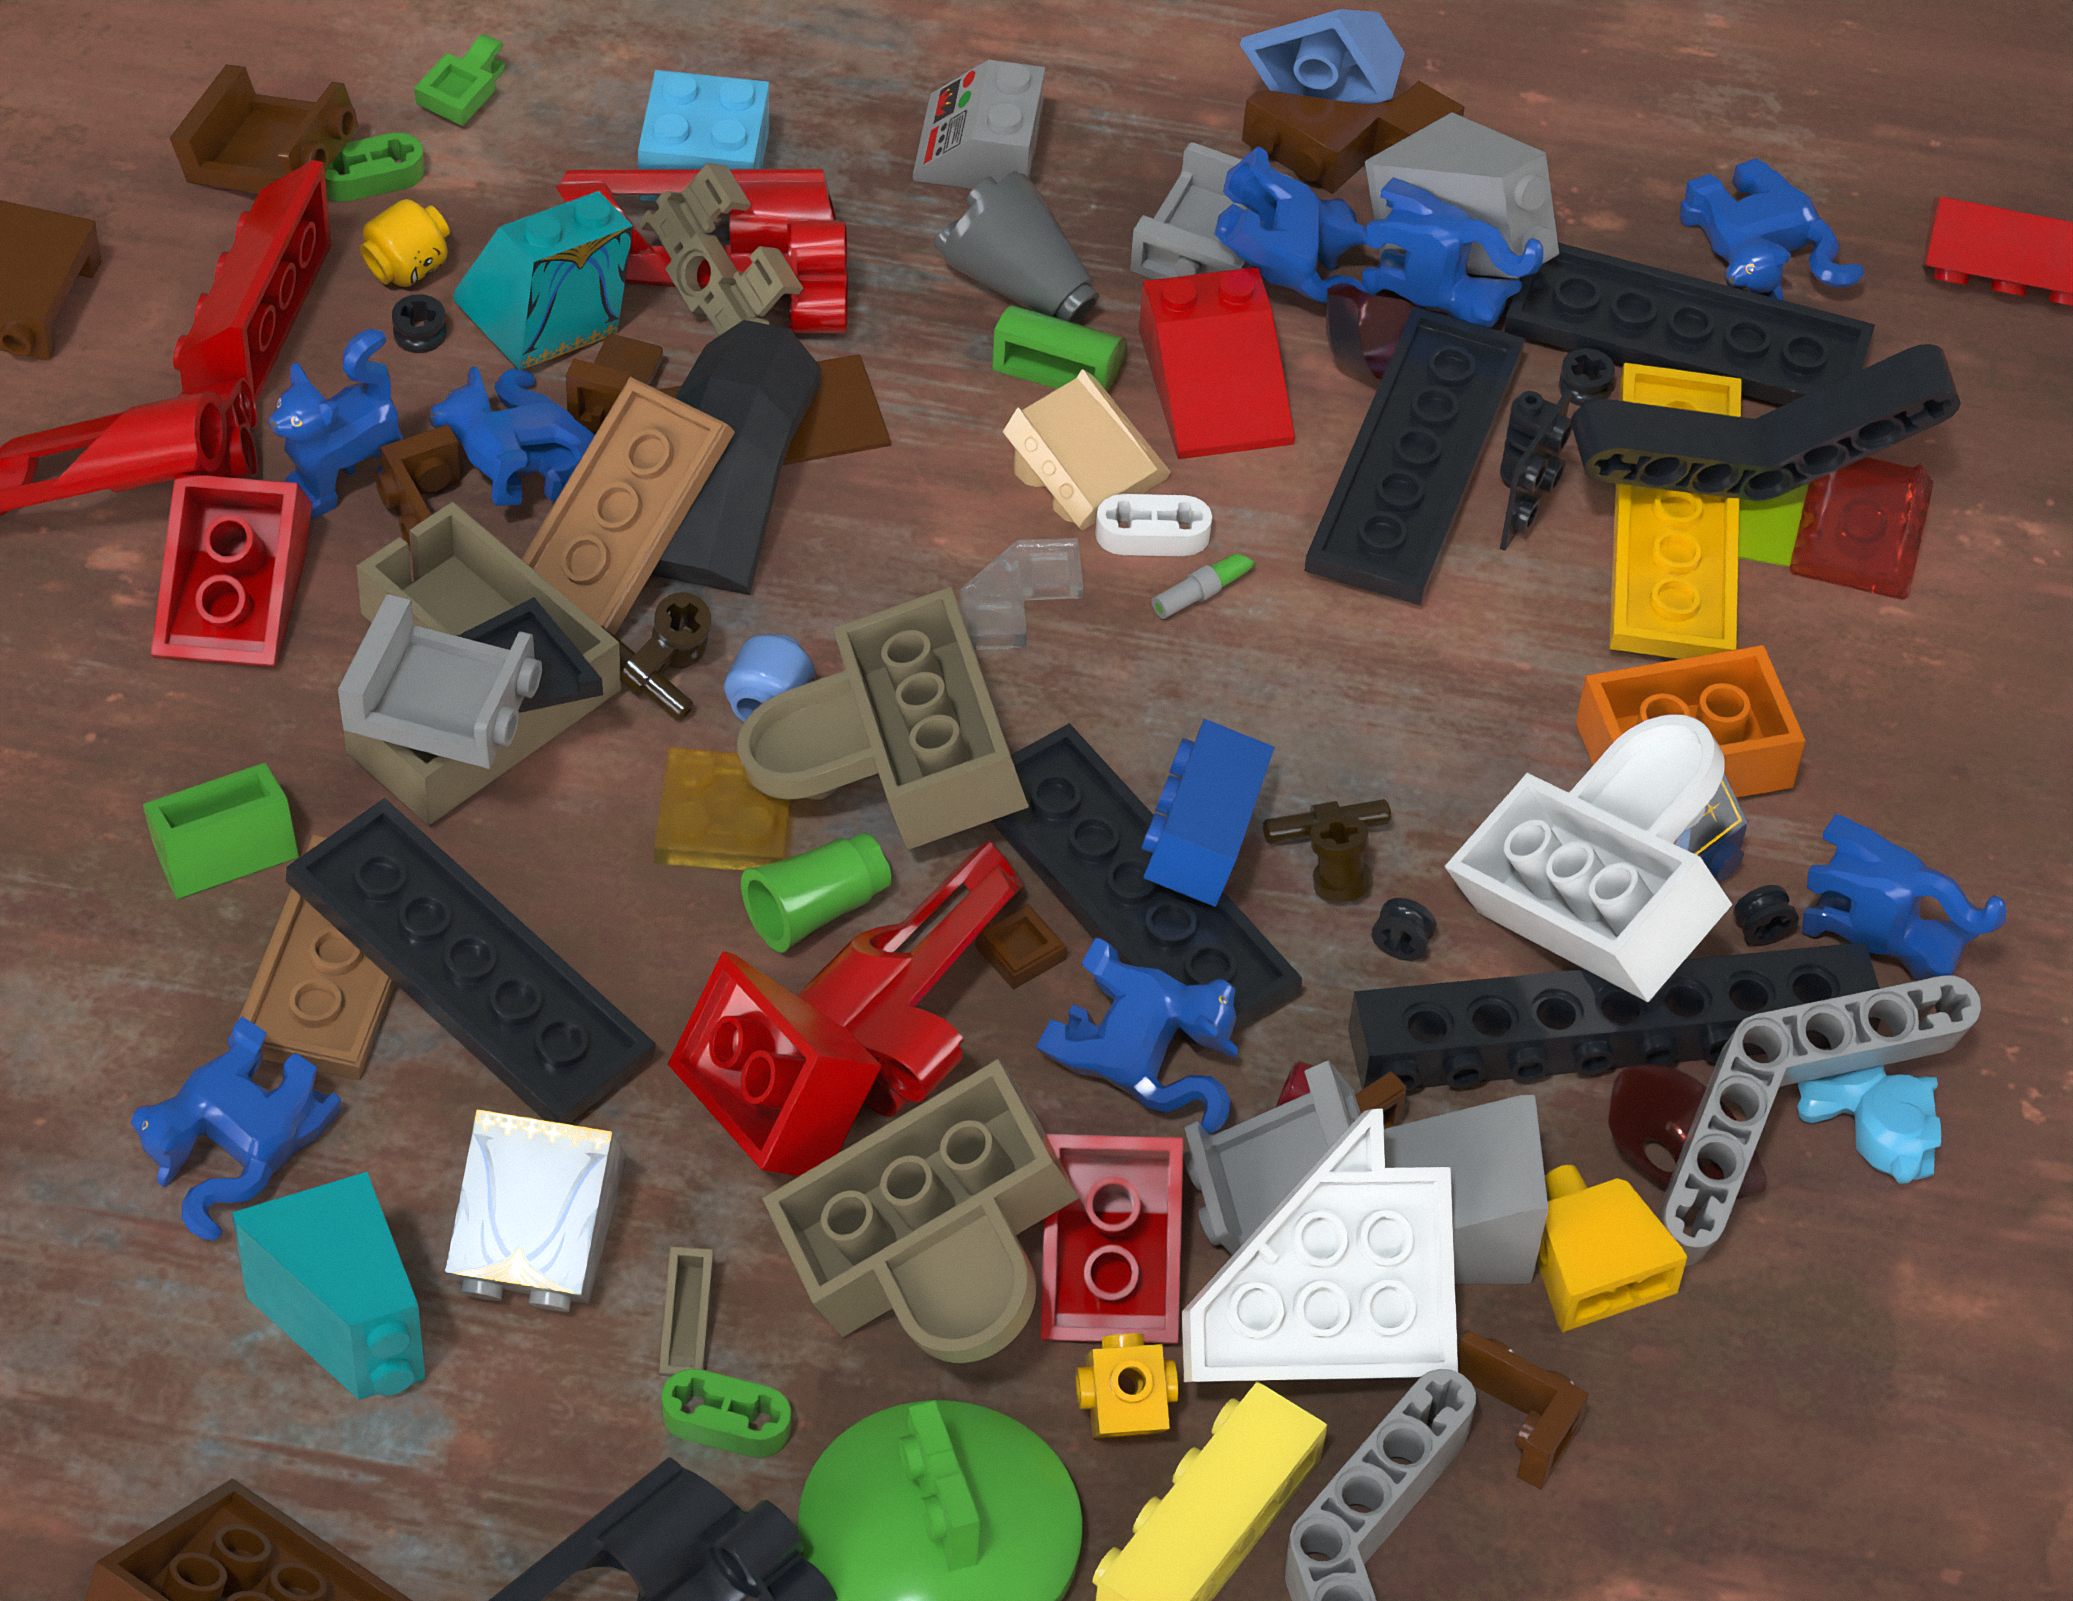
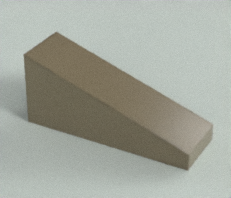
[659,1246,715,1376]

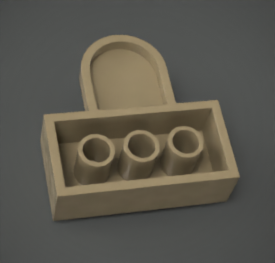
[737,586,1029,850]
[762,1059,1080,1363]

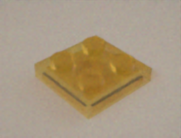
[654,747,792,870]

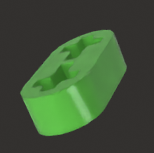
[325,132,424,202]
[661,1369,791,1458]

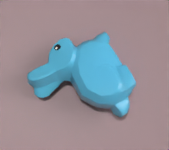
[1797,1065,1941,1184]

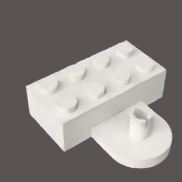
[1444,714,1732,1002]

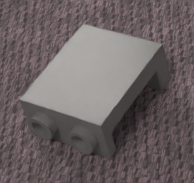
[1130,142,1293,279]
[338,594,542,769]
[1183,1060,1361,1255]

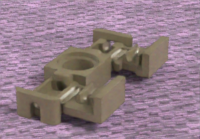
[640,163,804,336]

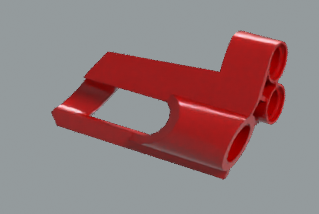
[556,169,849,334]
[0,377,258,516]
[796,839,1024,1117]

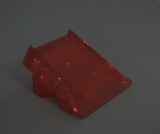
[1789,457,1934,600]

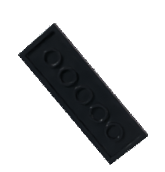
[1504,242,1875,405]
[1304,306,1525,606]
[990,723,1302,1053]
[286,798,656,1125]

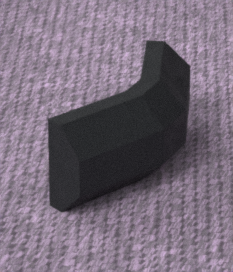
[651,320,821,595]

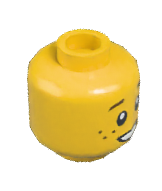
[359,199,450,287]

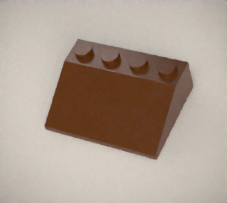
[85,1478,412,1601]

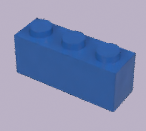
[1141,719,1275,907]

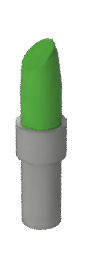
[1152,553,1256,619]

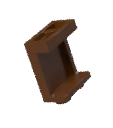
[170,64,359,193]
[0,200,101,360]

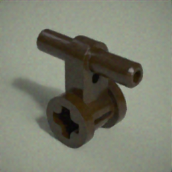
[601,592,711,720]
[1263,799,1391,902]

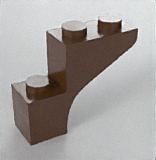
[1242,81,1465,194]

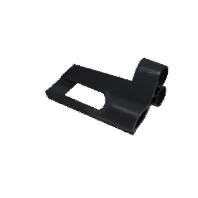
[488,1457,838,1601]

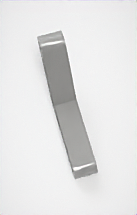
[1656,976,1981,1266]
[1284,1369,1476,1601]

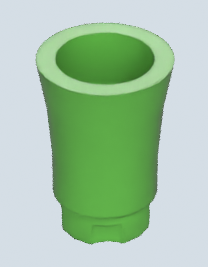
[741,832,892,953]

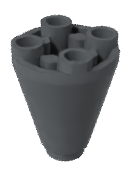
[934,171,1099,324]

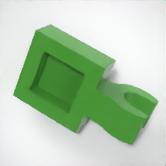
[414,34,505,126]

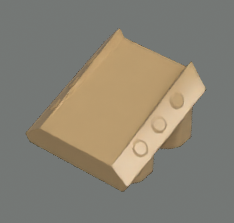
[1003,369,1171,531]

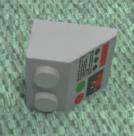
[913,60,1045,189]

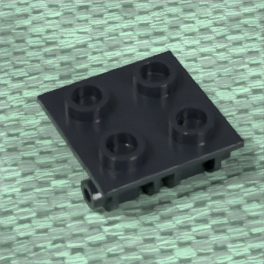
[1500,390,1572,551]

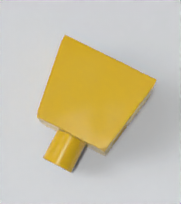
[1537,1164,1687,1333]

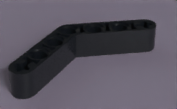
[1571,344,1961,501]

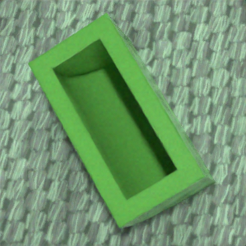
[992,305,1127,393]
[143,762,299,899]

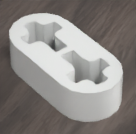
[1095,494,1212,556]

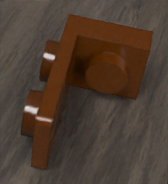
[566,334,663,432]
[375,424,461,551]
[1457,1330,1589,1490]

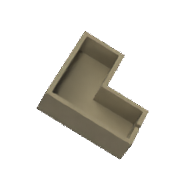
[343,502,621,826]

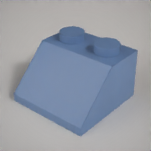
[1240,9,1405,104]

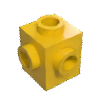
[1075,1333,1178,1439]

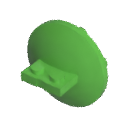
[798,1400,1082,1601]

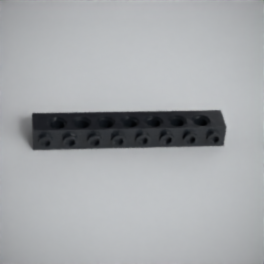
[1348,942,1881,1092]

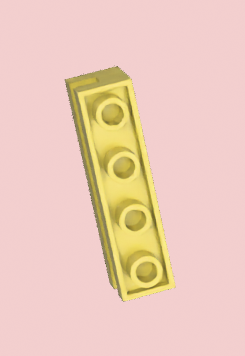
[1092,1381,1327,1601]

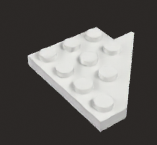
[1182,1109,1458,1382]

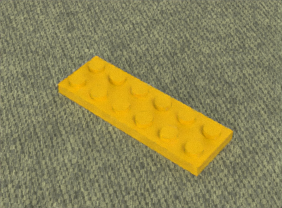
[1609,363,1741,659]

